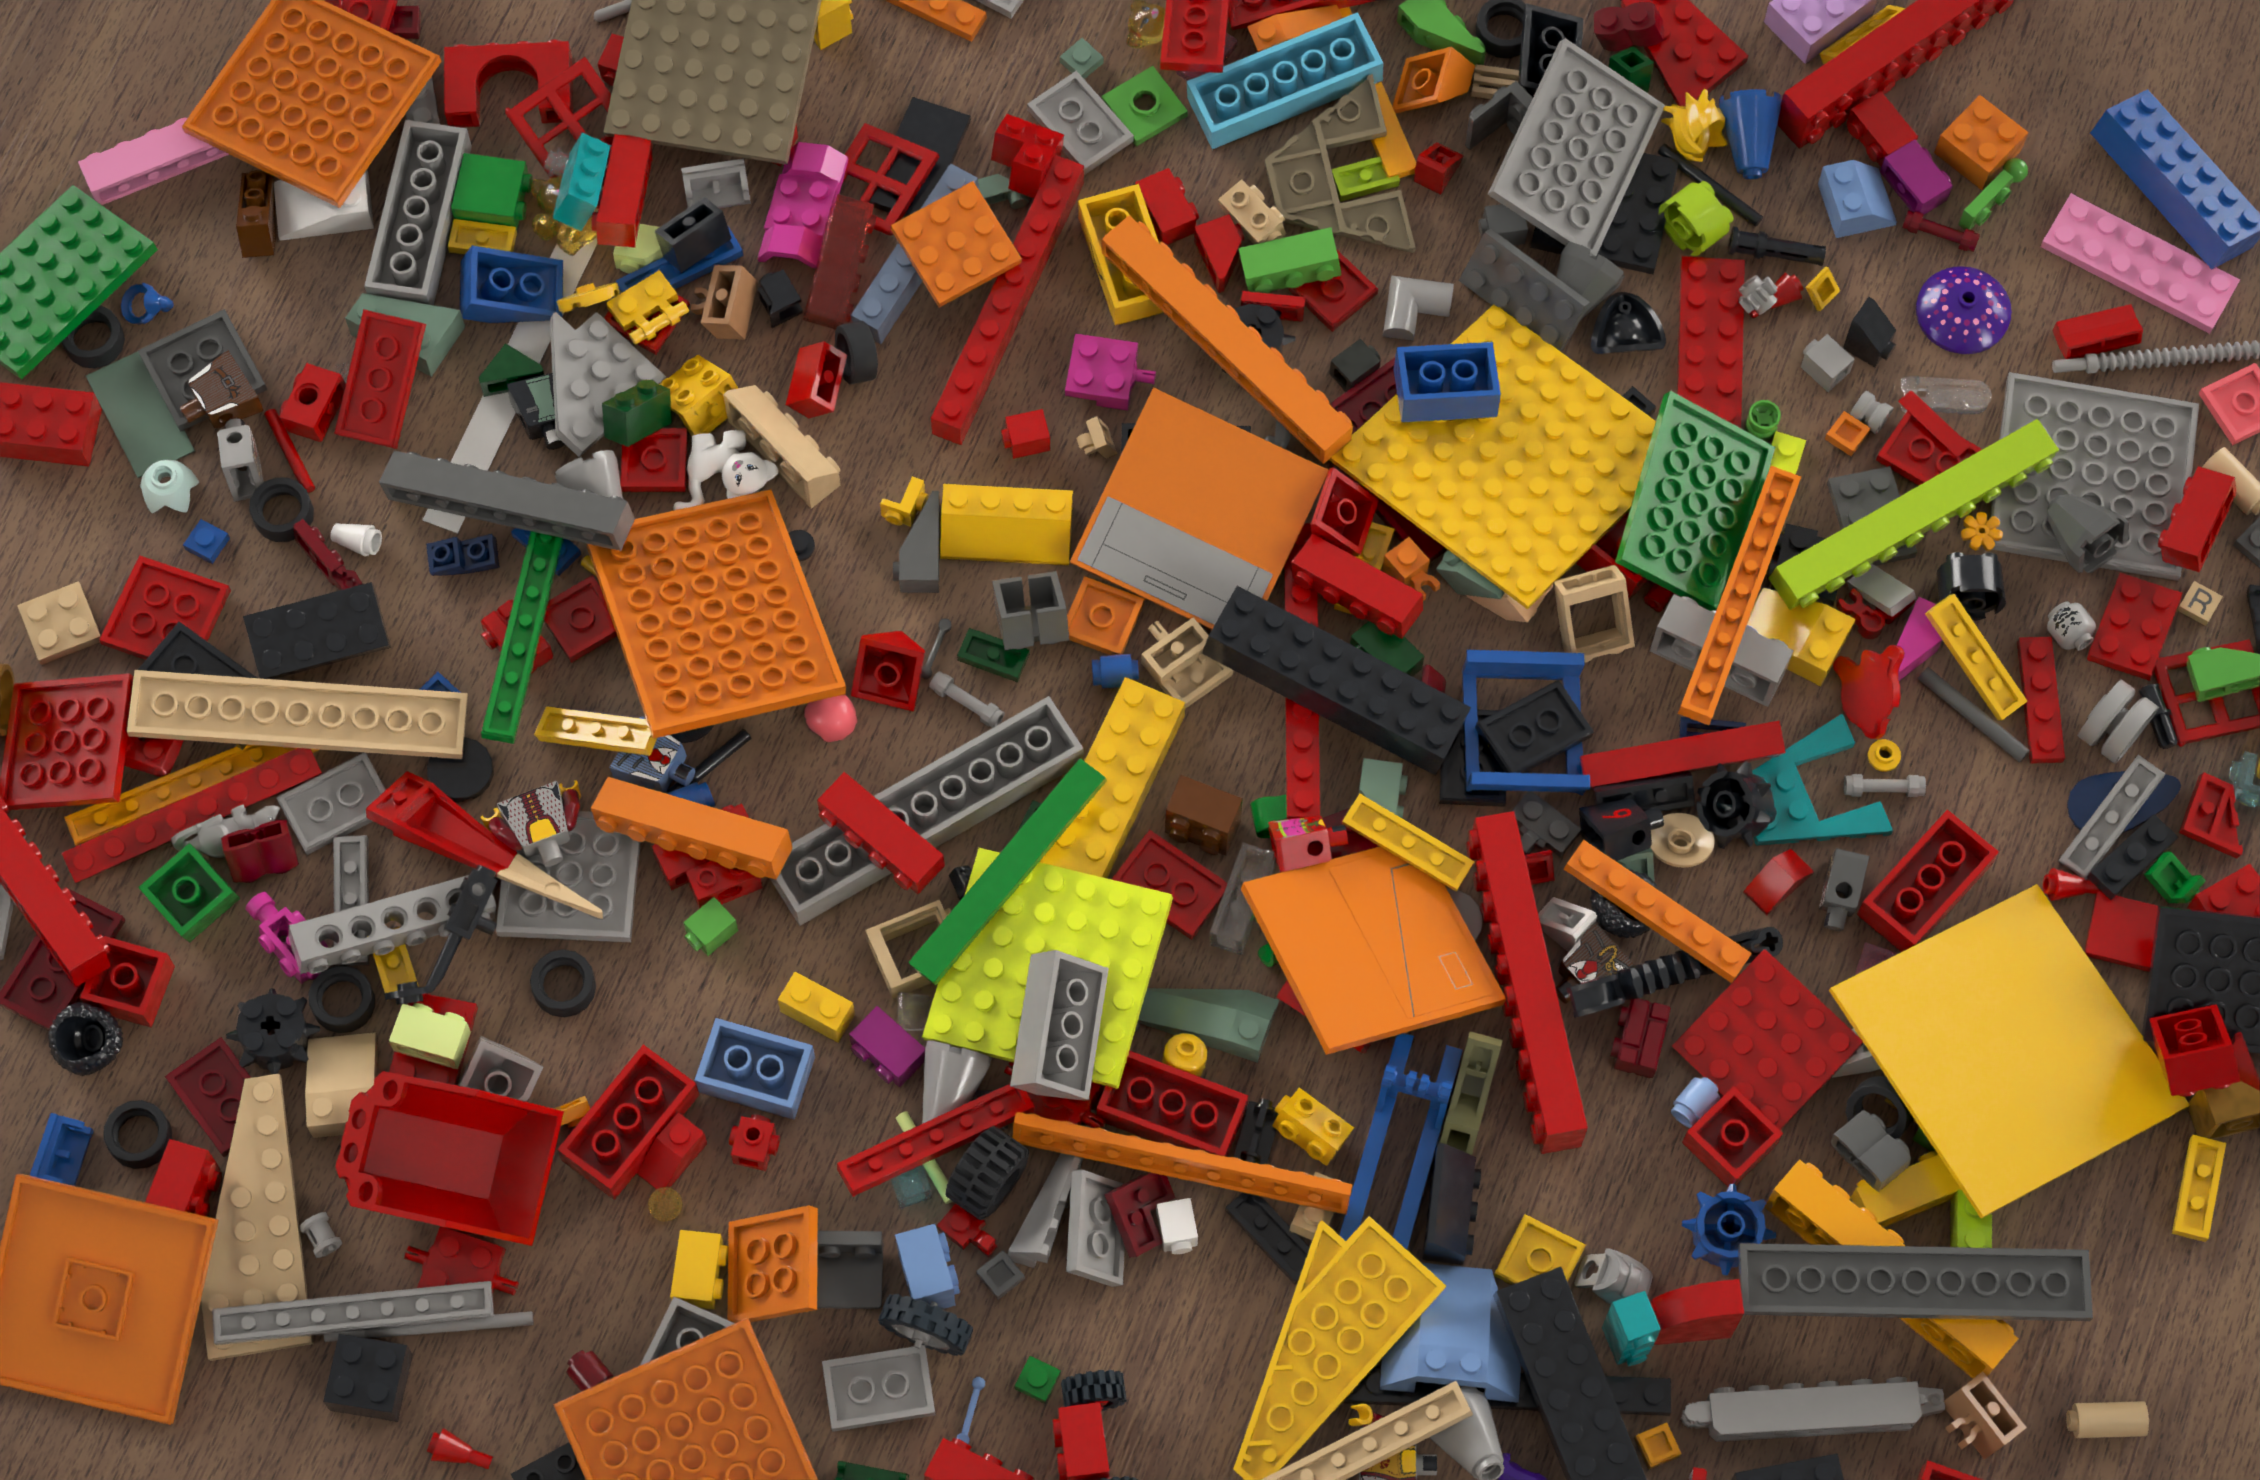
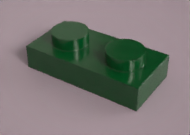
[957,628,1030,683]

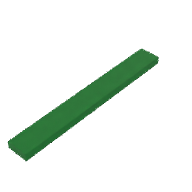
[481,531,564,744]
[908,758,1107,986]

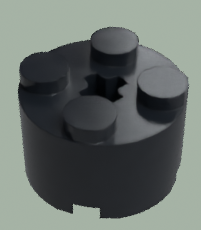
[1936,552,2006,621]

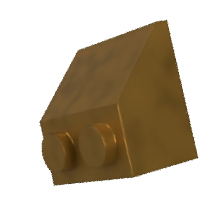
[2188,1081,2260,1140]

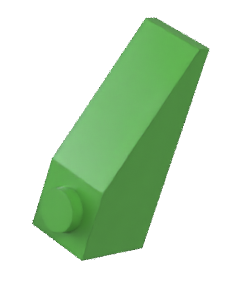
[2187,647,2260,702]

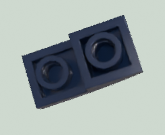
[426,534,500,576]

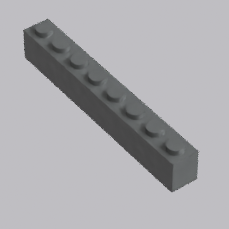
[379,451,635,551]

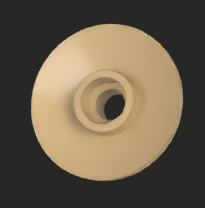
[1651,813,1715,868]

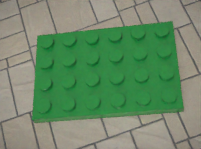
[0,185,158,380]
[1615,391,1775,611]

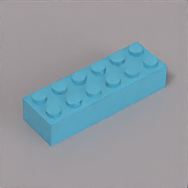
[1186,12,1384,150]

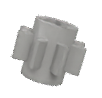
[1739,275,1777,315]

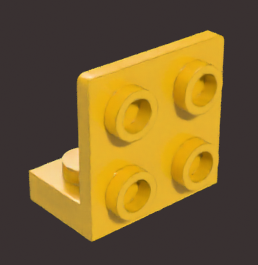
[659,355,738,437]

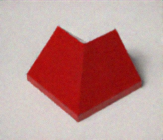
[851,631,925,712]

